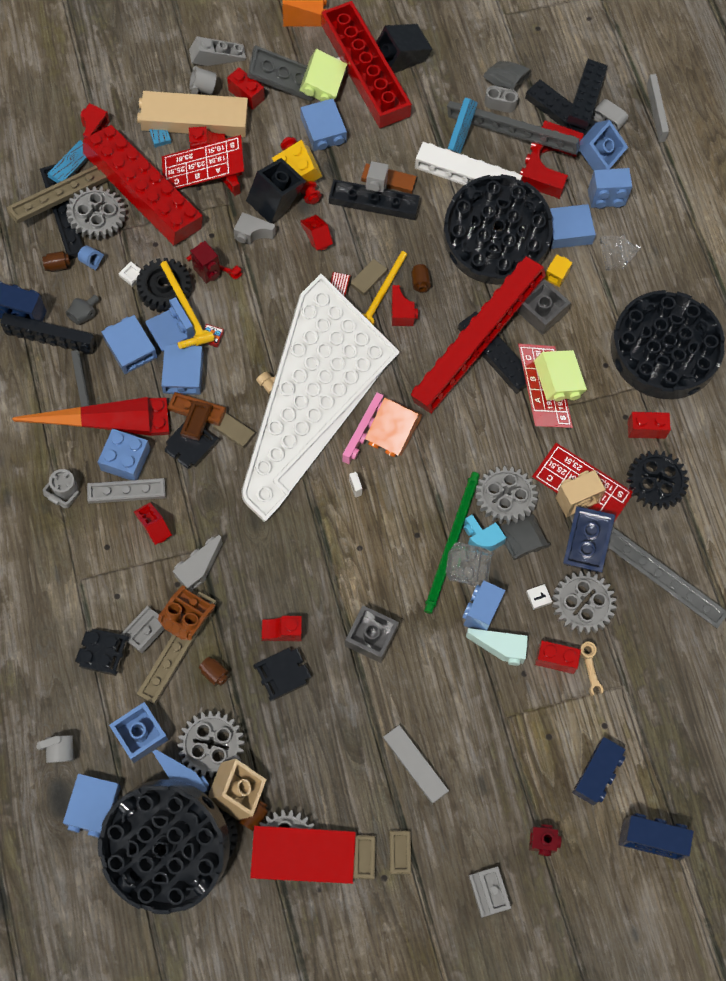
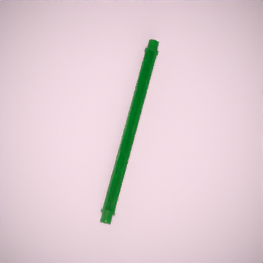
[424,472,480,614]

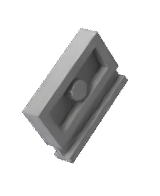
[121,606,164,654]
[468,867,511,918]

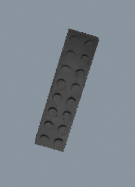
[566,59,608,130]
[525,79,596,137]
[329,179,420,220]
[458,311,527,394]
[0,313,96,354]

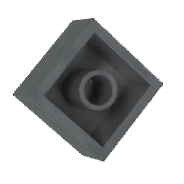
[516,279,571,335]
[345,605,399,663]

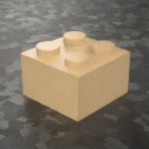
[556,470,606,518]
[208,759,266,820]

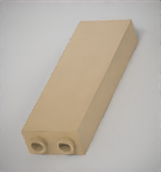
[137,91,248,137]

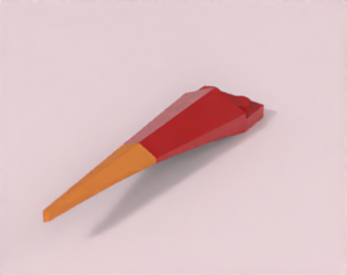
[12,397,169,436]

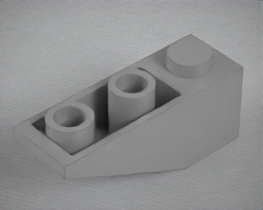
[189,36,246,66]
[173,535,223,592]

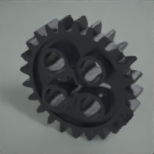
[626,450,689,511]

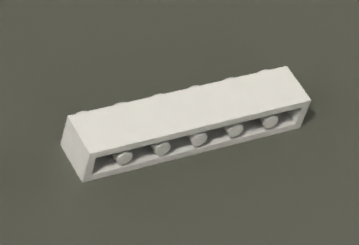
[415,142,522,185]

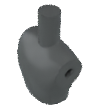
[66,295,99,325]

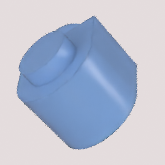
[78,246,104,270]

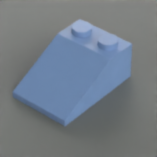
[153,750,211,796]

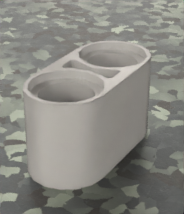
[484,86,518,113]
[592,99,628,131]

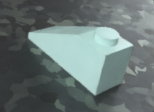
[466,628,528,666]

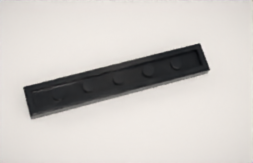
[40,164,83,259]

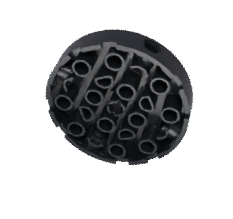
[443,174,553,284]
[610,290,725,399]
[98,779,230,914]

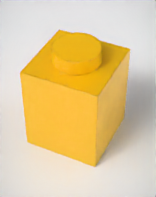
[544,254,572,288]

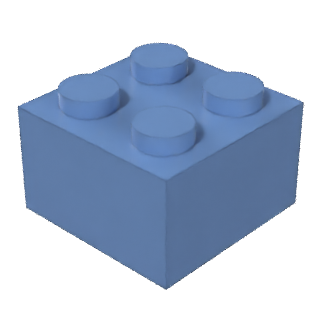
[579,120,628,171]
[588,168,632,208]
[98,429,150,480]
[462,580,505,631]
[109,702,168,763]

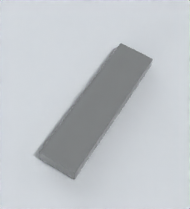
[646,74,669,142]
[87,478,166,504]
[383,725,449,804]

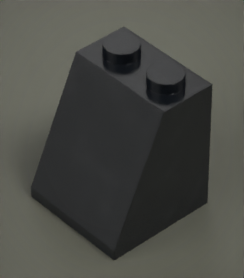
[376,24,433,73]
[246,158,306,223]

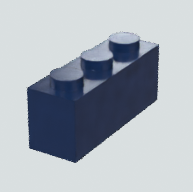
[572,737,626,806]

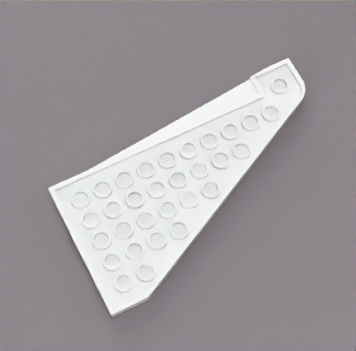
[242,274,400,522]

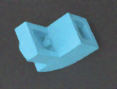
[464,515,506,553]

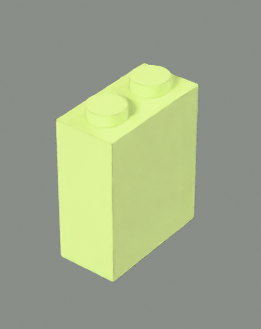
[299,49,347,102]
[534,350,587,402]

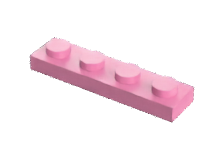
[342,393,383,464]

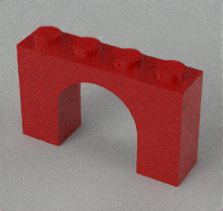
[520,121,584,199]

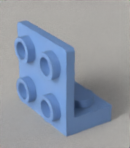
[145,297,194,352]

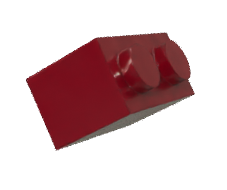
[190,241,221,284]

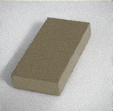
[350,259,387,296]
[213,413,255,449]
[389,831,411,875]
[353,835,375,879]

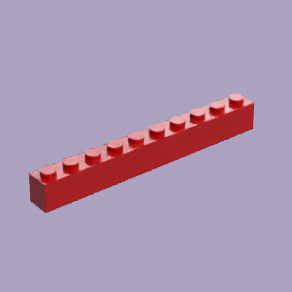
[411,256,546,414]

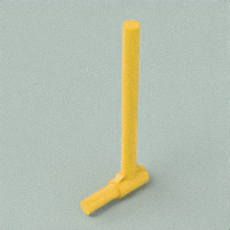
[362,251,407,326]
[160,261,214,349]

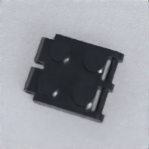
[164,422,220,469]
[75,629,129,676]
[253,648,311,702]

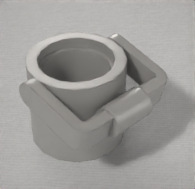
[189,66,216,95]
[43,469,80,508]
[36,736,74,763]

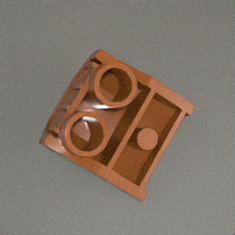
[158,585,215,640]

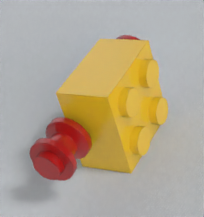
[272,137,322,204]

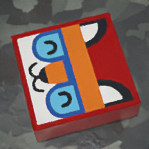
[204,324,224,348]

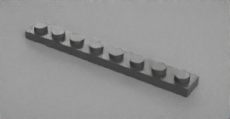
[447,101,579,155]
[608,527,726,629]

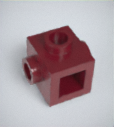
[529,824,561,856]

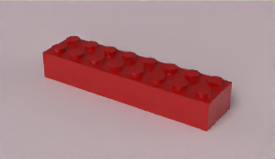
[321,1,412,129]
[83,125,203,246]

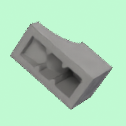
[366,161,389,193]
[234,212,276,245]

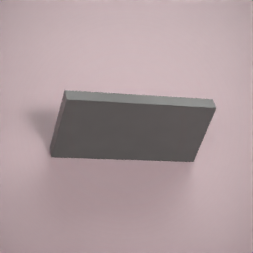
[247,45,313,101]

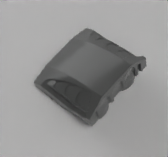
[483,60,532,90]
[499,514,550,560]

